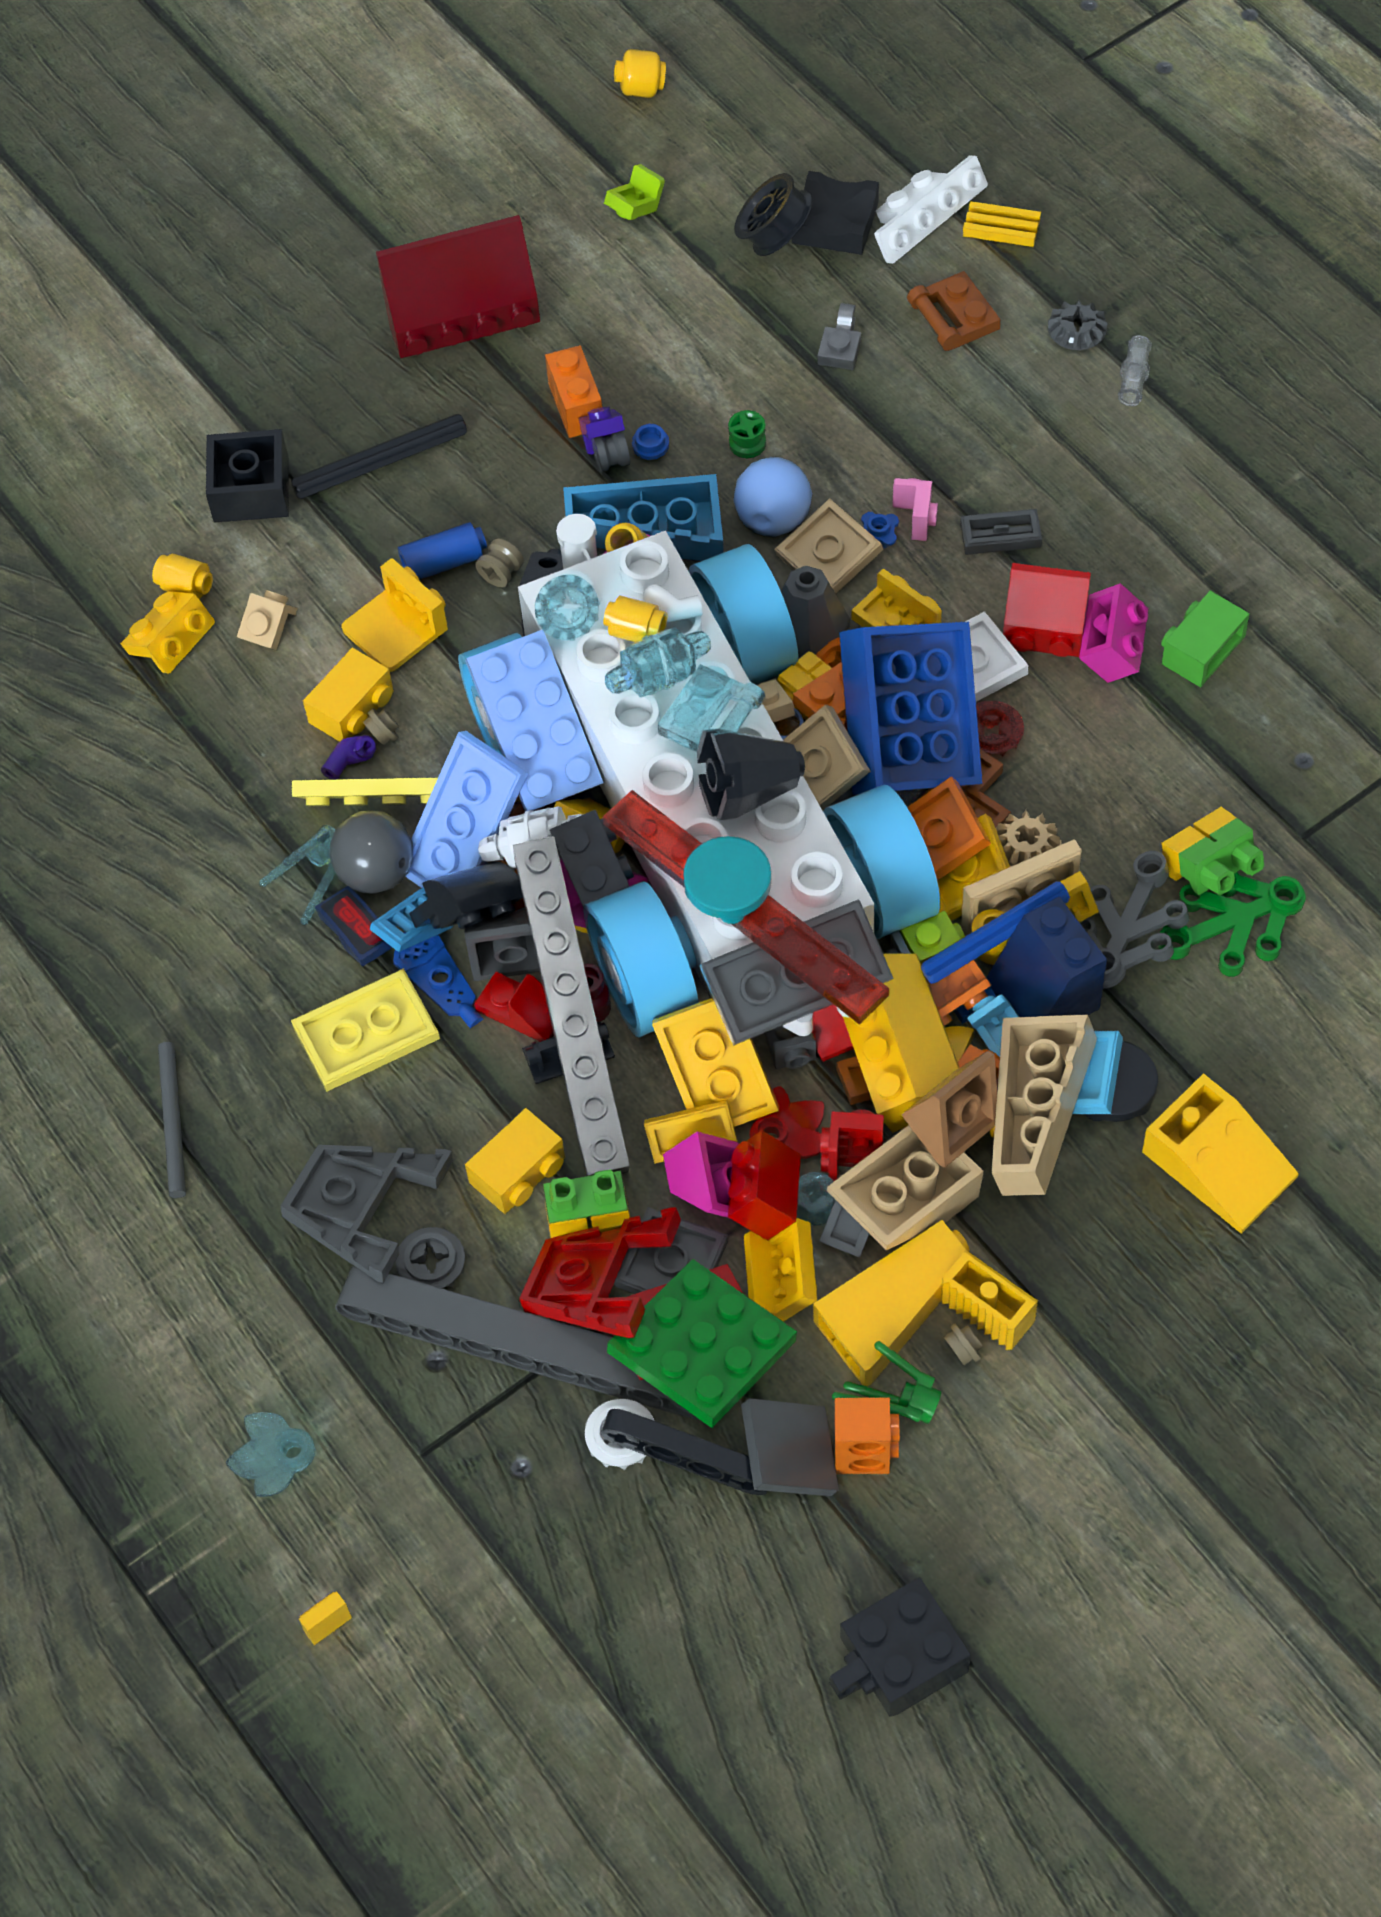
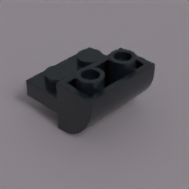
[409,861,523,929]

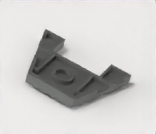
[281,1145,452,1283]

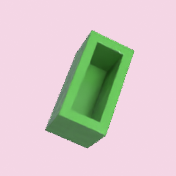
[1161,590,1250,688]

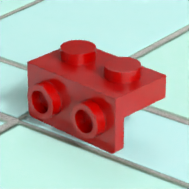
[820,1109,884,1185]

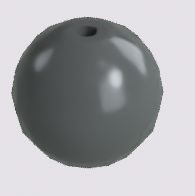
[329,810,414,894]

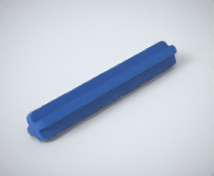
[921,881,1070,984]

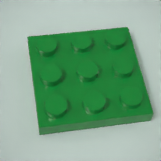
[607,1259,797,1428]

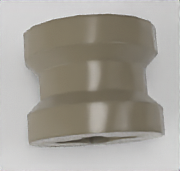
[475,538,524,588]

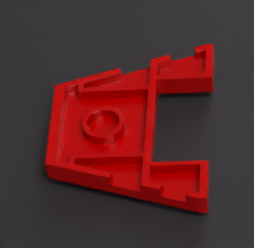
[519,1207,681,1338]

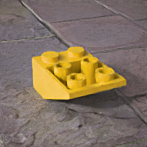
[1142,1073,1299,1234]

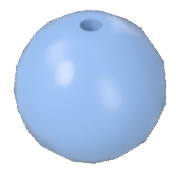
[733,457,812,537]

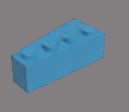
[563,474,723,561]

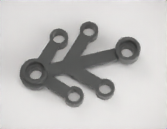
[1080,851,1190,989]

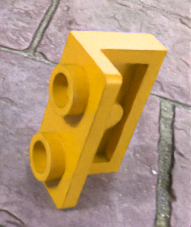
[851,569,942,627]
[120,591,215,674]
[744,1218,817,1321]

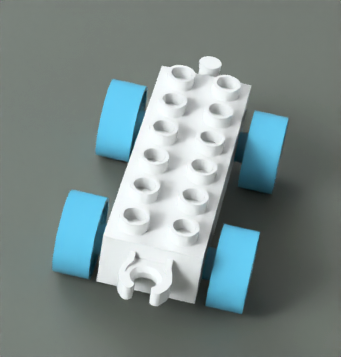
[458,514,940,1038]

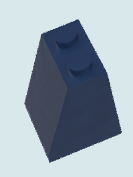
[986,896,1107,1017]

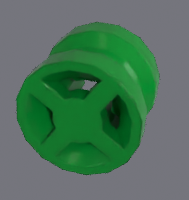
[728,410,766,459]

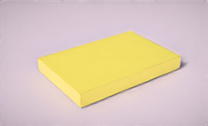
[291,968,440,1092]

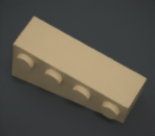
[991,1014,1097,1196]

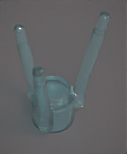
[259,825,336,925]

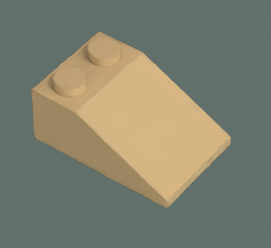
[827,1125,984,1250]

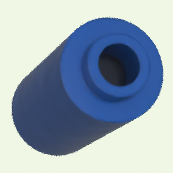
[398,522,487,580]

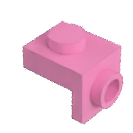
[893,478,938,541]

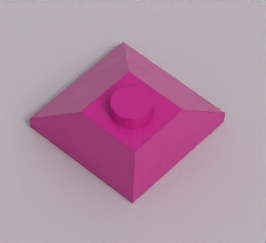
[663,1131,739,1218]

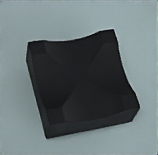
[792,171,879,255]

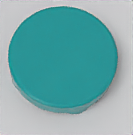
[683,836,772,924]

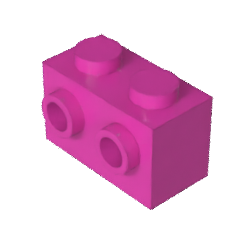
[1079,583,1149,683]

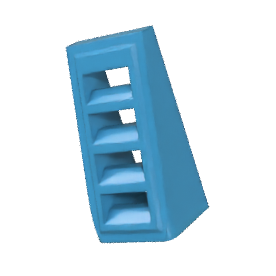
[370,887,453,952]

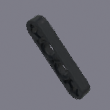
[601,1409,768,1495]

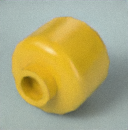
[614,49,666,98]

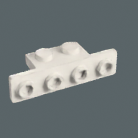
[875,155,988,264]

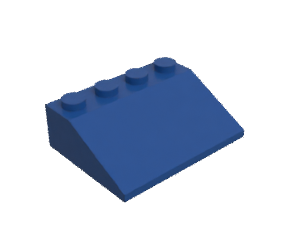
[839,622,982,795]

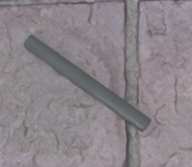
[158,1042,186,1198]

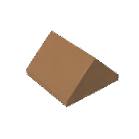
[902,1051,997,1168]

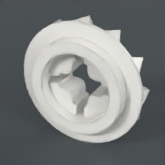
[585,1399,654,1470]

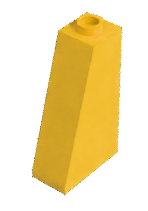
[813,1220,970,1387]

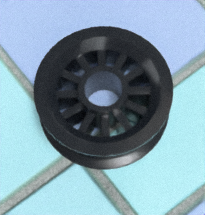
[734,173,812,256]

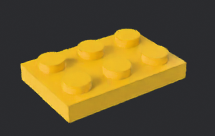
[652,998,779,1127]

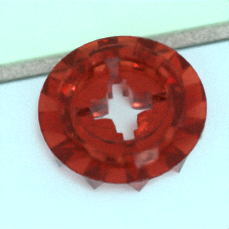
[976,701,1024,757]

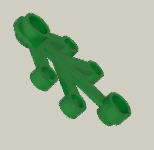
[1158,872,1306,977]

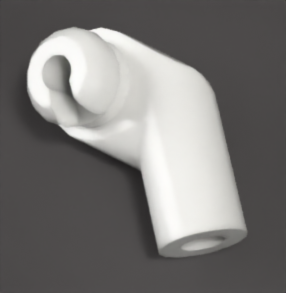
[643,584,703,622]

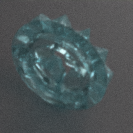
[535,575,600,641]

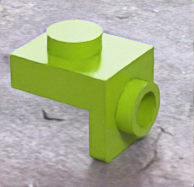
[604,164,665,220]
[900,910,965,965]

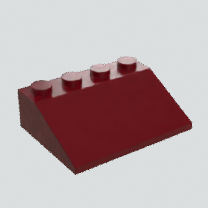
[376,215,540,359]

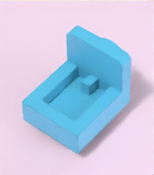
[967,994,1019,1057]

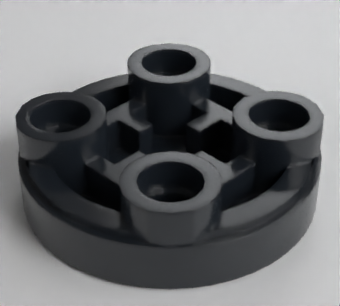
[1085,1041,1158,1122]

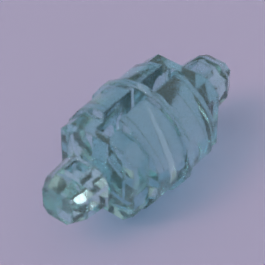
[605,627,711,698]

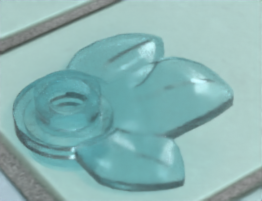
[226,1412,316,1497]

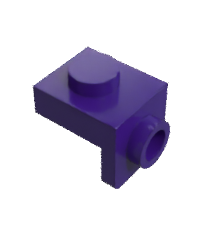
[578,407,625,455]

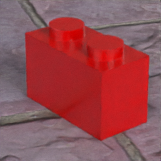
[728,1130,801,1241]

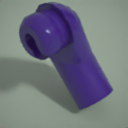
[321,735,376,780]

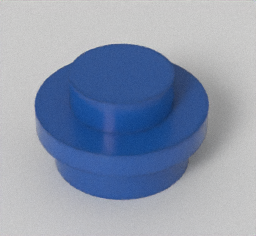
[632,424,669,460]

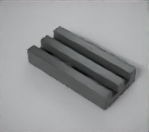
[960,509,1042,555]

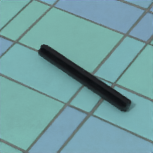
[291,414,467,499]

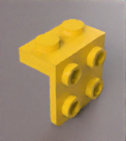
[342,558,448,672]

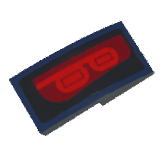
[315,886,392,967]

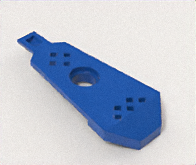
[393,932,484,1028]

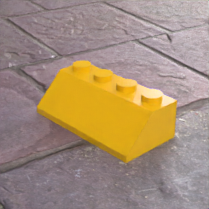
[843,954,959,1133]

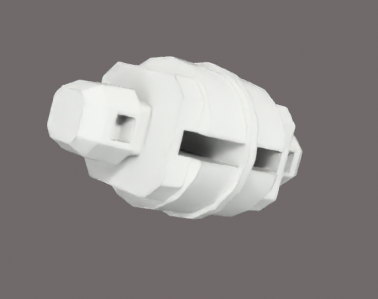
[478,806,584,870]

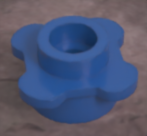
[861,512,899,549]

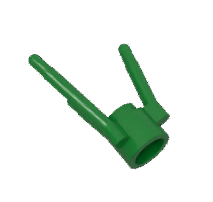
[832,1341,941,1424]

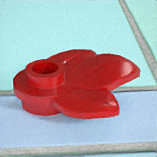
[749,1086,824,1159]

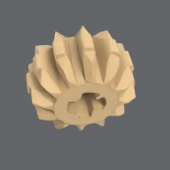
[996,810,1062,867]

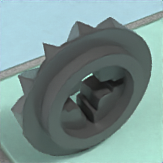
[1048,299,1108,350]
[396,1227,466,1288]

